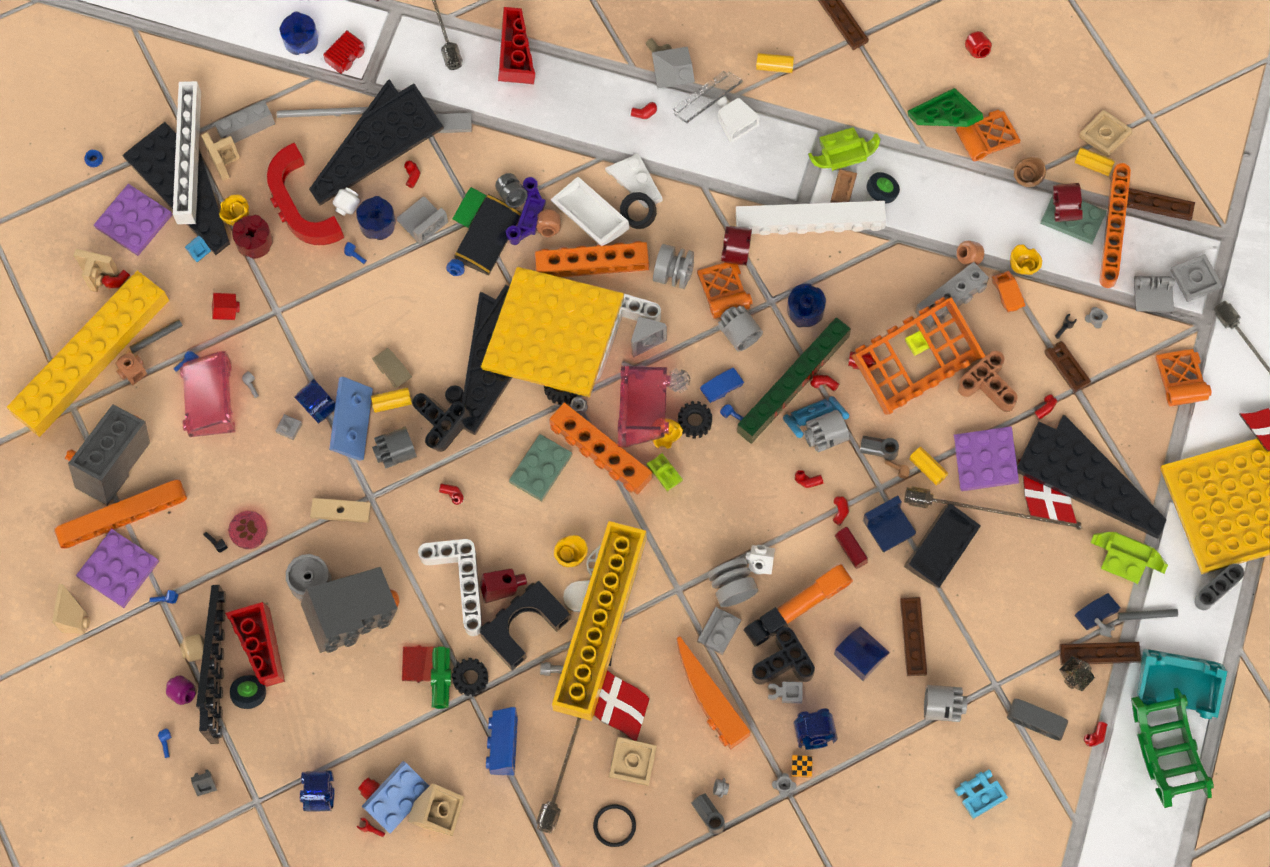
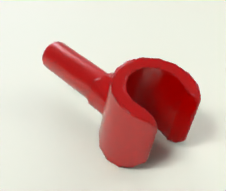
[357,818,386,838]

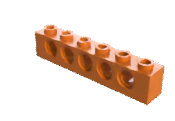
[535,241,649,277]
[549,402,652,495]

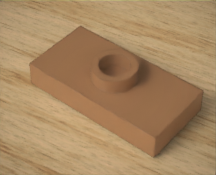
[830,169,857,203]

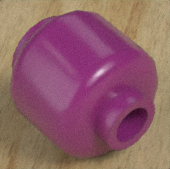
[166,675,196,705]

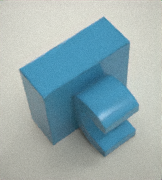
[185,236,211,262]

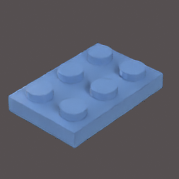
[362,761,429,834]

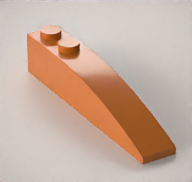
[677,636,751,750]

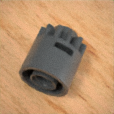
[372,426,417,469]

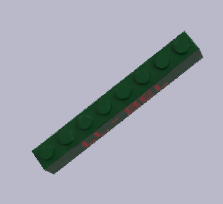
[737,317,851,444]

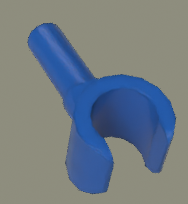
[344,242,367,264]
[173,351,199,372]
[720,404,744,421]
[150,590,178,604]
[158,729,172,758]

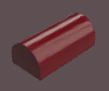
[834,527,868,569]

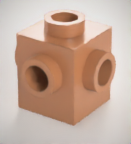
[115,352,147,386]

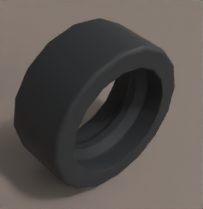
[620,192,657,229]

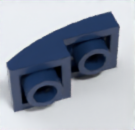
[1075,593,1121,630]

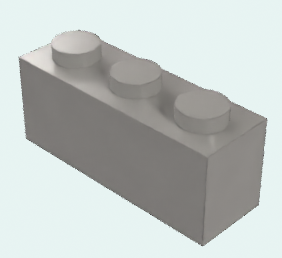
[214,100,275,143]

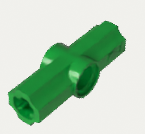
[431,647,451,709]

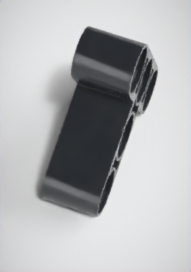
[412,393,473,452]
[752,627,815,685]

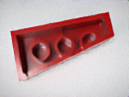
[498,7,536,85]
[225,602,285,687]

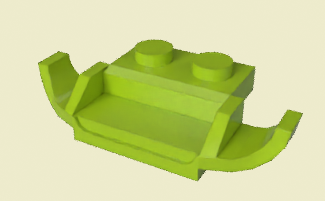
[808,127,880,171]
[1091,532,1168,584]

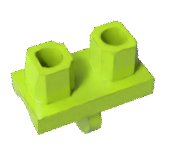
[647,453,683,492]

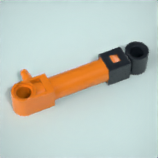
[744,564,853,647]

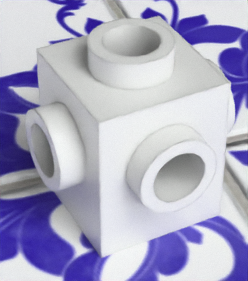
[746,545,775,575]

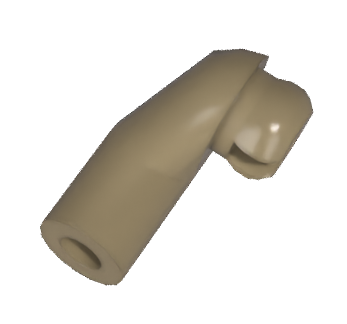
[646,38,672,52]

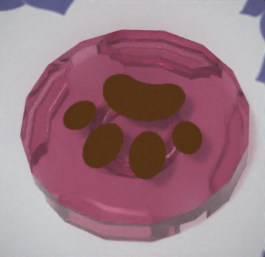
[228,511,268,550]

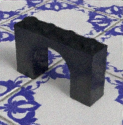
[480,581,571,671]

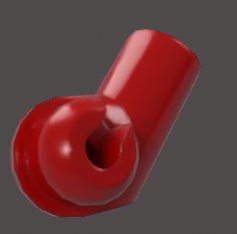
[631,102,657,119]
[810,375,840,391]
[795,470,823,488]
[439,483,464,505]
[832,496,849,526]
[1084,722,1108,747]

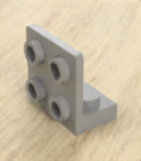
[397,197,448,245]

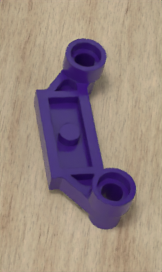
[506,177,546,245]

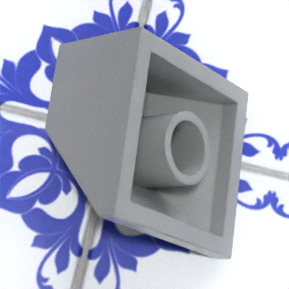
[652,47,695,89]

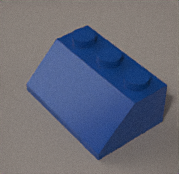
[486,707,518,776]

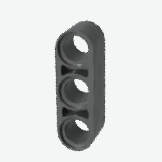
[1194,563,1245,611]
[1007,699,1068,741]

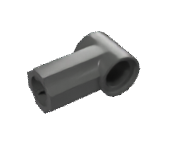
[860,436,899,460]
[691,793,725,835]

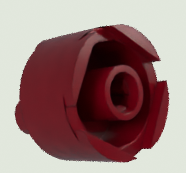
[1053,183,1083,222]
[232,215,273,259]
[721,226,752,266]

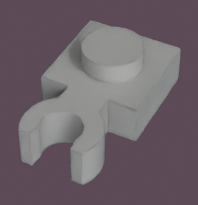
[768,682,803,704]

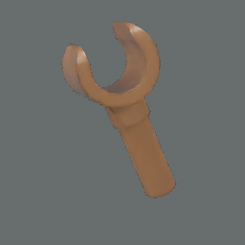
[885,460,910,479]

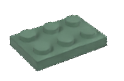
[1040,195,1107,244]
[509,434,573,502]

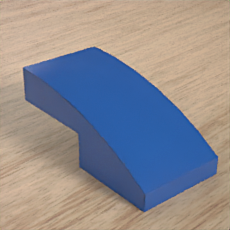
[700,368,744,403]

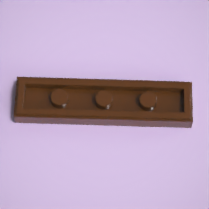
[818,0,869,50]
[1120,188,1195,221]
[900,597,927,676]
[1059,642,1141,665]

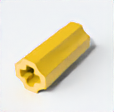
[756,53,794,73]
[1074,147,1115,176]
[371,388,412,413]
[909,447,948,486]

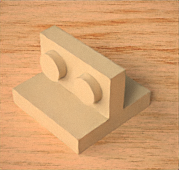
[201,132,240,181]
[74,249,120,292]

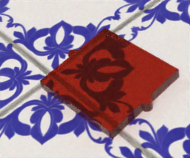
[402,645,436,683]

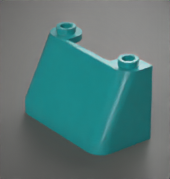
[1137,649,1228,719]

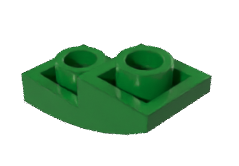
[452,187,487,228]

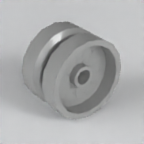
[286,554,332,601]

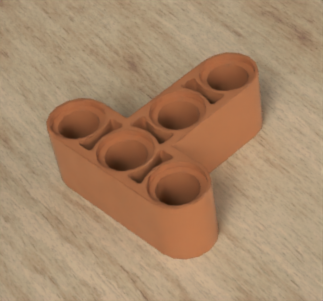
[958,351,1018,412]

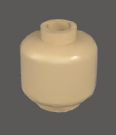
[180,634,204,662]

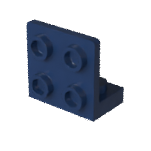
[863,495,916,552]

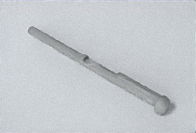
[277,107,368,118]

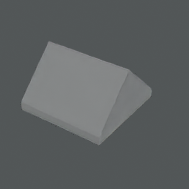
[631,316,667,358]

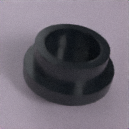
[445,385,464,404]

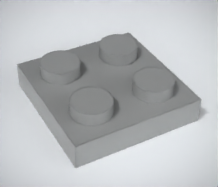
[1170,254,1223,302]

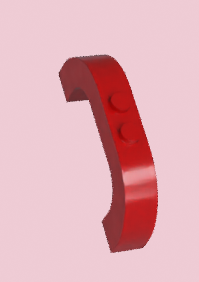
[267,142,344,245]

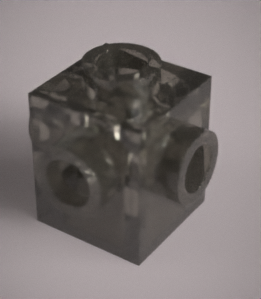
[1059,656,1095,691]

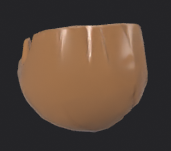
[1014,157,1046,187]

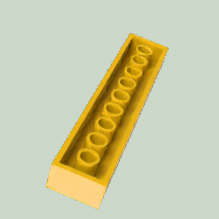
[7,270,169,437]
[552,521,647,721]

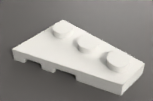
[605,153,662,208]

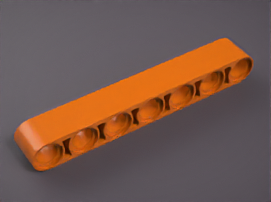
[1099,163,1131,288]
[54,480,187,549]

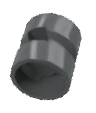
[495,173,528,208]

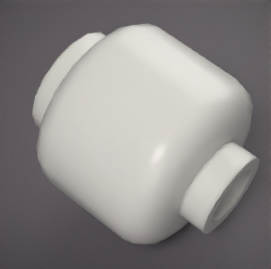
[333,187,360,216]

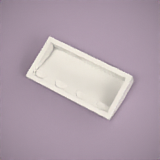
[551,177,630,246]

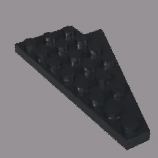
[309,79,444,206]
[122,122,230,255]
[460,285,513,435]
[1017,415,1167,539]
[196,585,226,744]

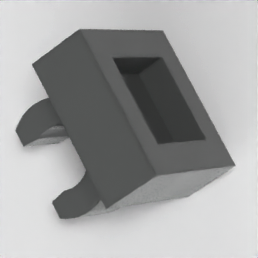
[191,769,217,796]

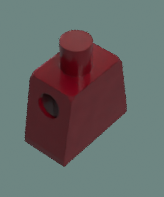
[480,569,527,604]

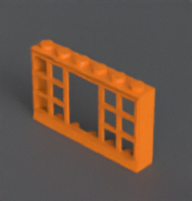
[851,297,986,415]

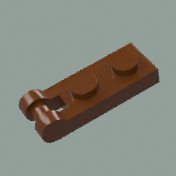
[1044,341,1091,393]

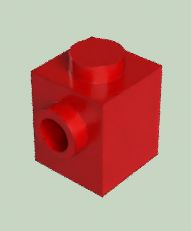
[212,293,240,320]

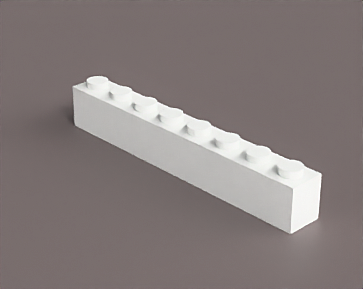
[173,81,201,224]
[736,201,886,235]

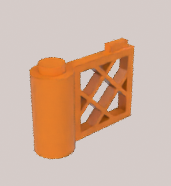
[955,109,1021,161]
[697,263,753,319]
[1155,349,1212,407]

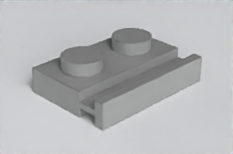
[697,607,741,655]

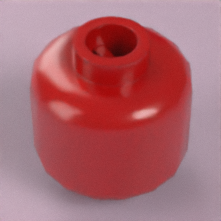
[965,31,992,58]

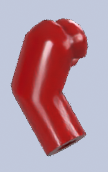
[404,160,421,188]
[101,270,130,288]
[1035,394,1057,419]

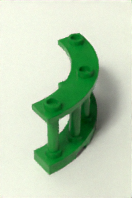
[1131,688,1214,808]

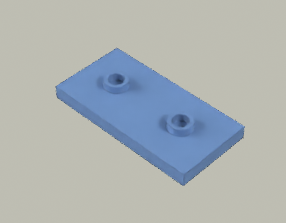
[329,377,373,461]

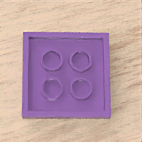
[94,184,173,256]
[954,426,1019,491]
[76,529,159,608]

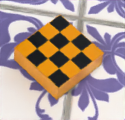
[791,755,813,778]

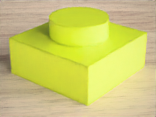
[905,331,930,356]

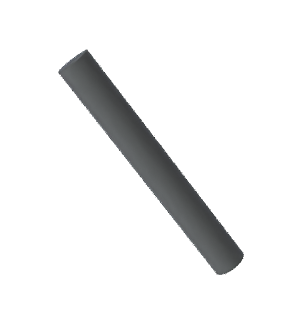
[130,320,183,353]
[1118,609,1178,621]

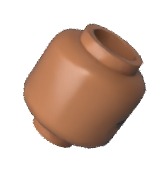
[536,209,561,237]
[957,241,984,265]

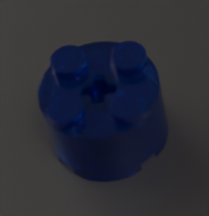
[279,11,318,55]
[356,196,396,240]
[787,284,826,327]
[294,378,336,424]
[793,708,838,750]
[300,770,335,812]

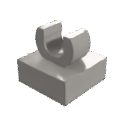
[275,414,302,440]

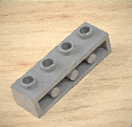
[915,262,989,328]

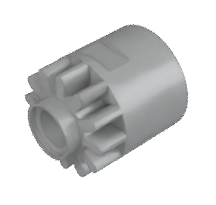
[718,305,763,352]
[804,410,849,453]
[924,685,967,722]

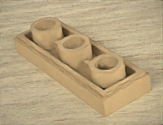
[310,498,371,523]

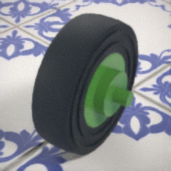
[866,172,900,204]
[230,675,266,709]

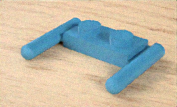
[783,396,849,438]

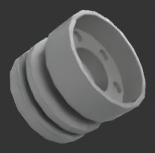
[653,244,694,289]
[708,559,758,607]

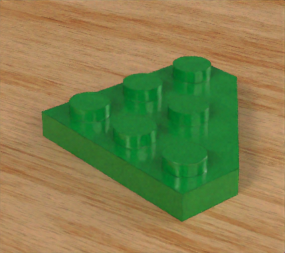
[907,88,983,127]

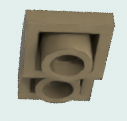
[372,348,412,389]

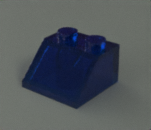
[834,626,890,681]

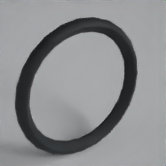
[593,804,636,847]

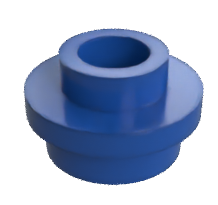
[84,150,103,168]
[446,259,465,276]

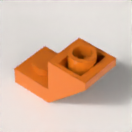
[992,271,1025,312]

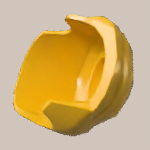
[219,195,249,226]
[1010,244,1043,275]
[650,418,683,449]
[554,535,588,567]

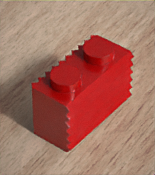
[323,30,365,74]

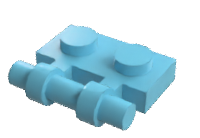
[954,769,1008,819]

